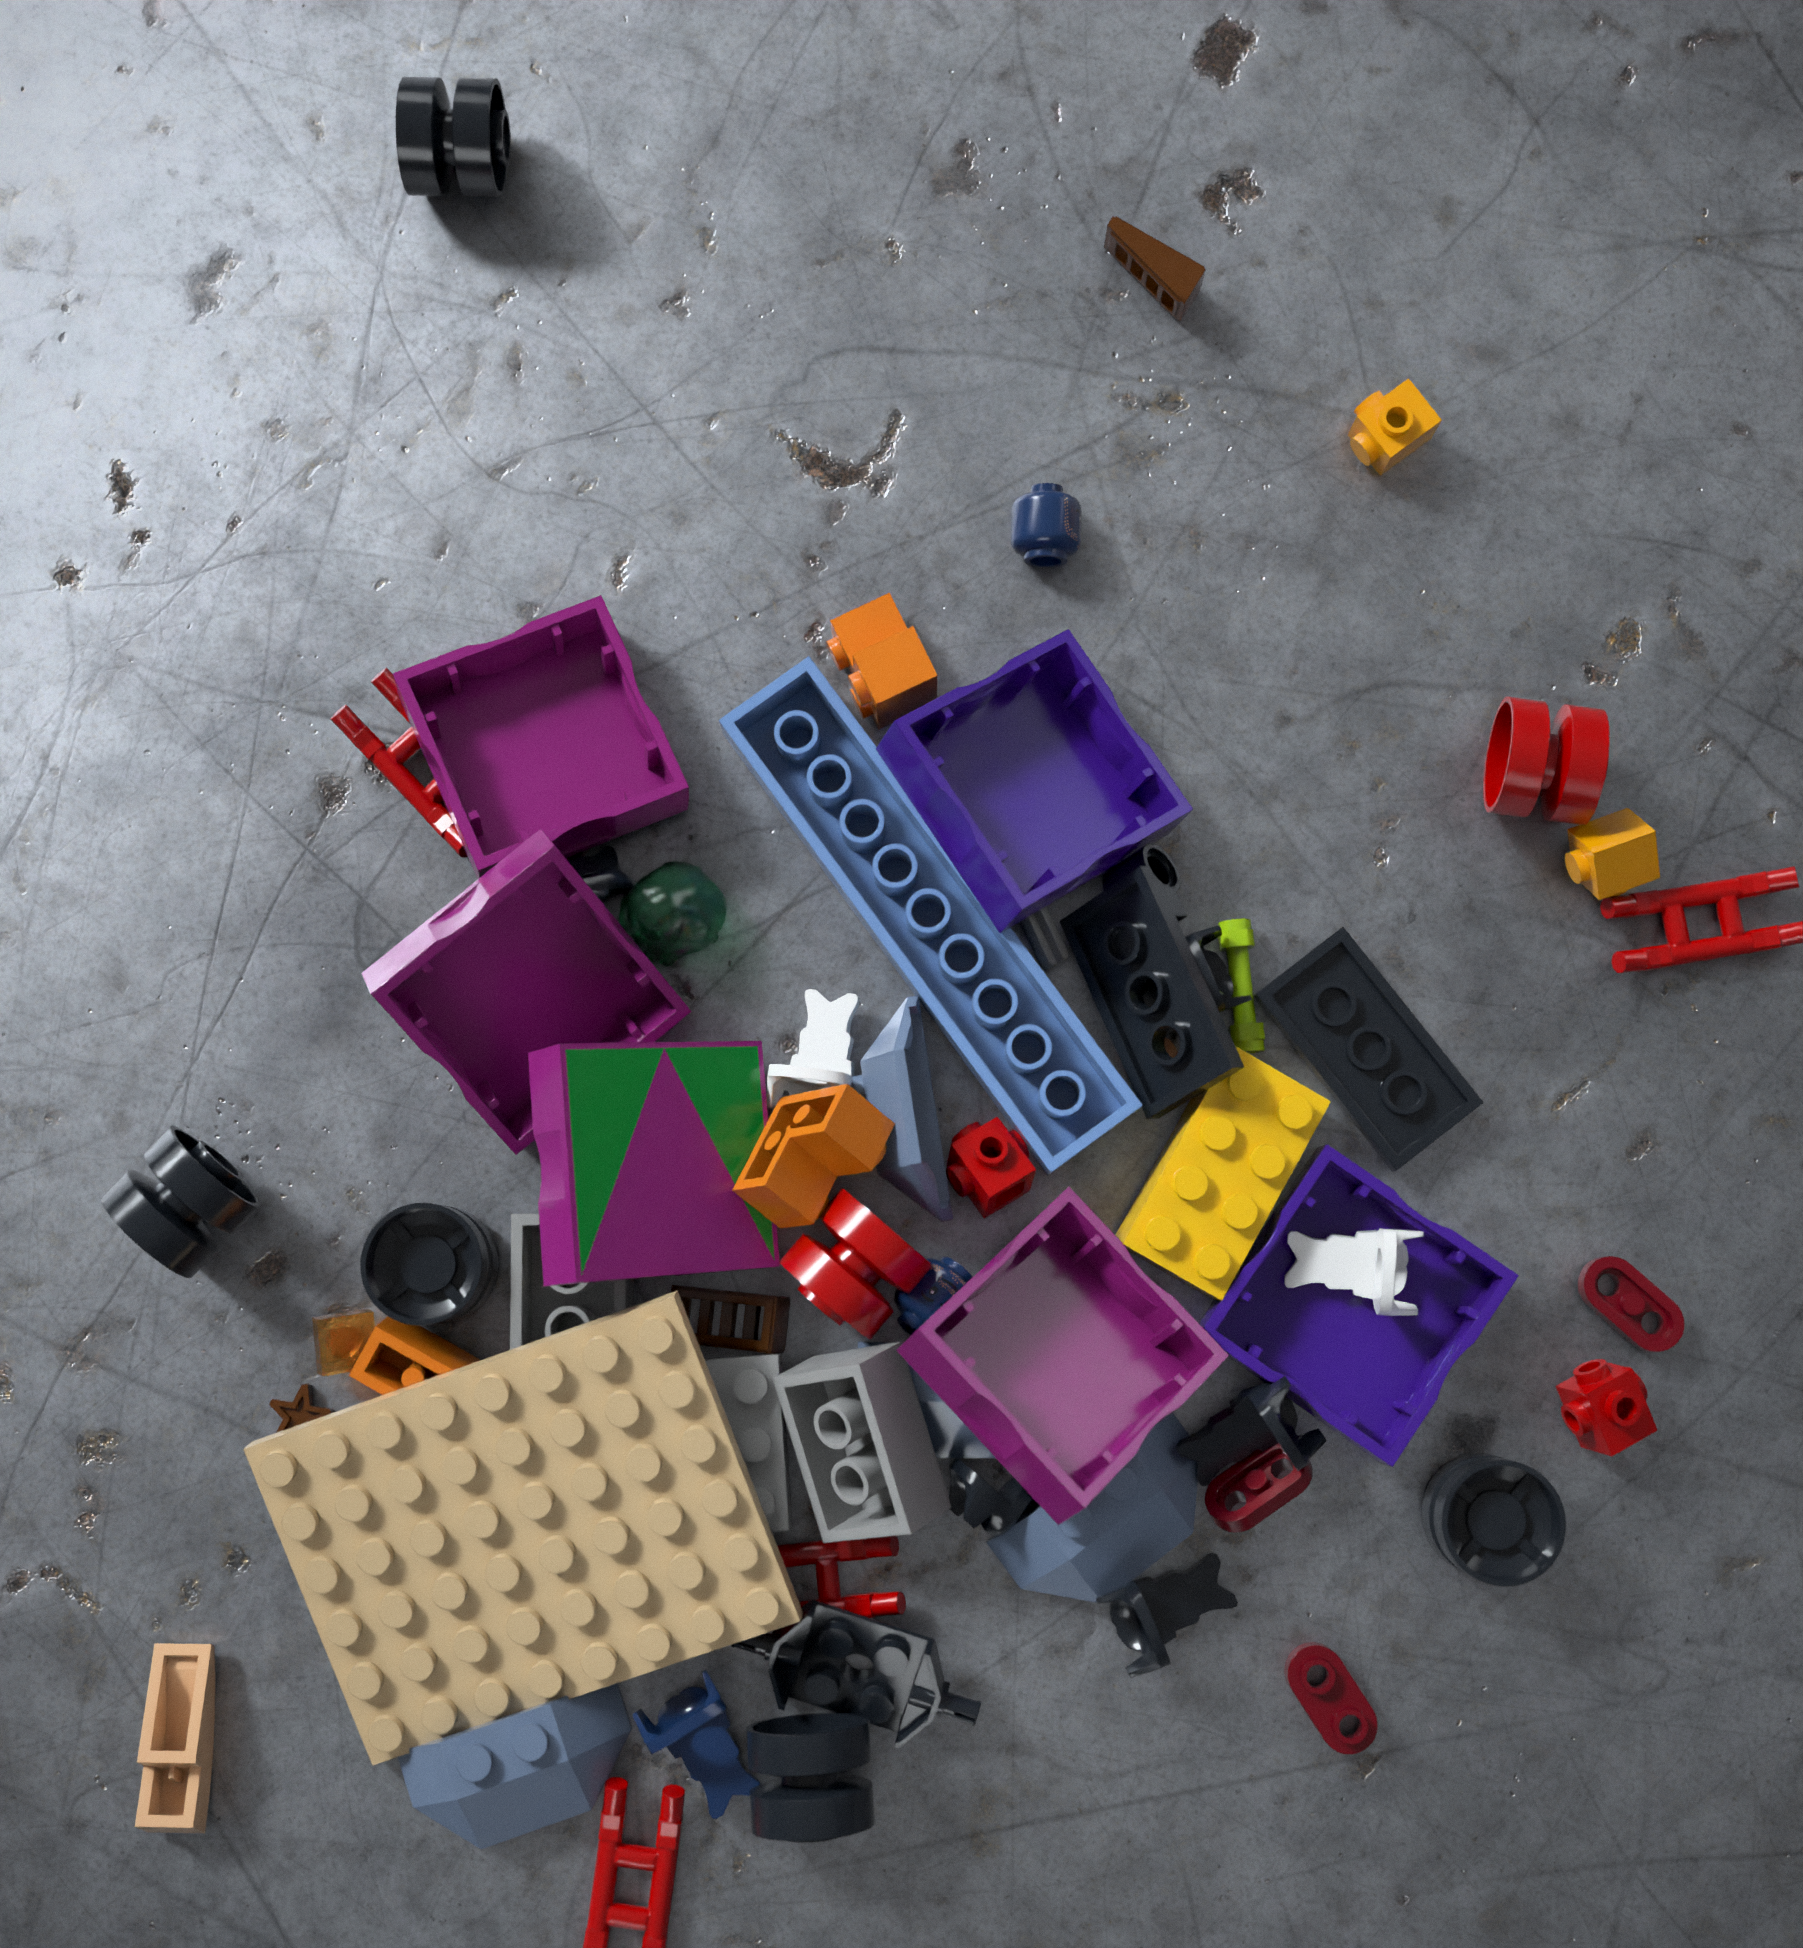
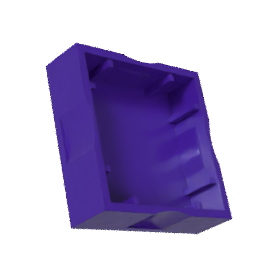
[876,629,1193,933]
[1199,1144,1519,1467]

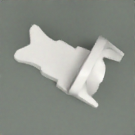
[766,989,860,1109]
[1284,1228,1424,1316]

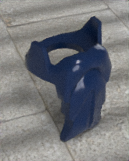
[632,1669,761,1819]

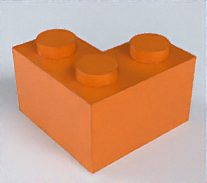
[826,593,938,730]
[732,1084,895,1229]
[349,1316,480,1395]

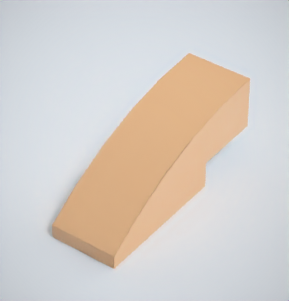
[135,1643,215,1833]

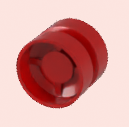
[1483,696,1610,825]
[779,1188,933,1340]

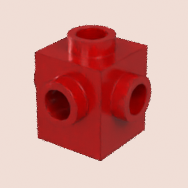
[946,1116,1036,1219]
[1555,1359,1658,1457]

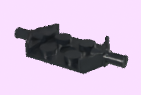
[731,1600,981,1749]

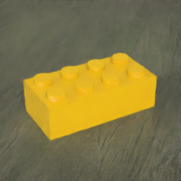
[1115,1046,1331,1301]

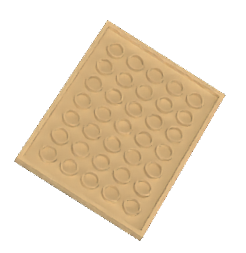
[243,1291,803,1766]

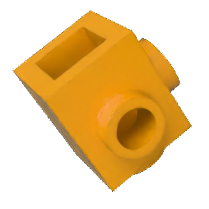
[1348,378,1442,476]
[1565,808,1660,900]

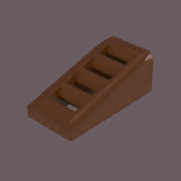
[1104,216,1206,322]
[671,1285,790,1354]

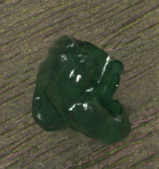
[618,861,727,967]

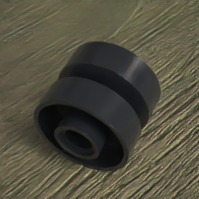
[395,77,511,197]
[101,1126,261,1278]
[360,1203,499,1325]
[1421,1453,1566,1587]
[746,1713,875,1843]

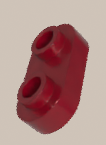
[1578,1256,1685,1352]
[1205,1443,1313,1533]
[1284,1642,1378,1755]

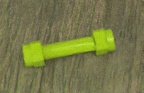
[1218,918,1265,1054]

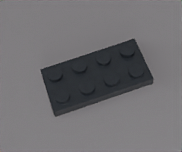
[1254,927,1484,1172]

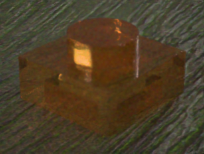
[312,1308,375,1377]

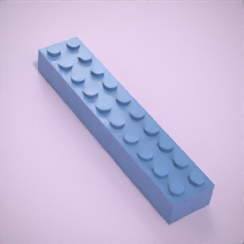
[718,656,1143,1176]

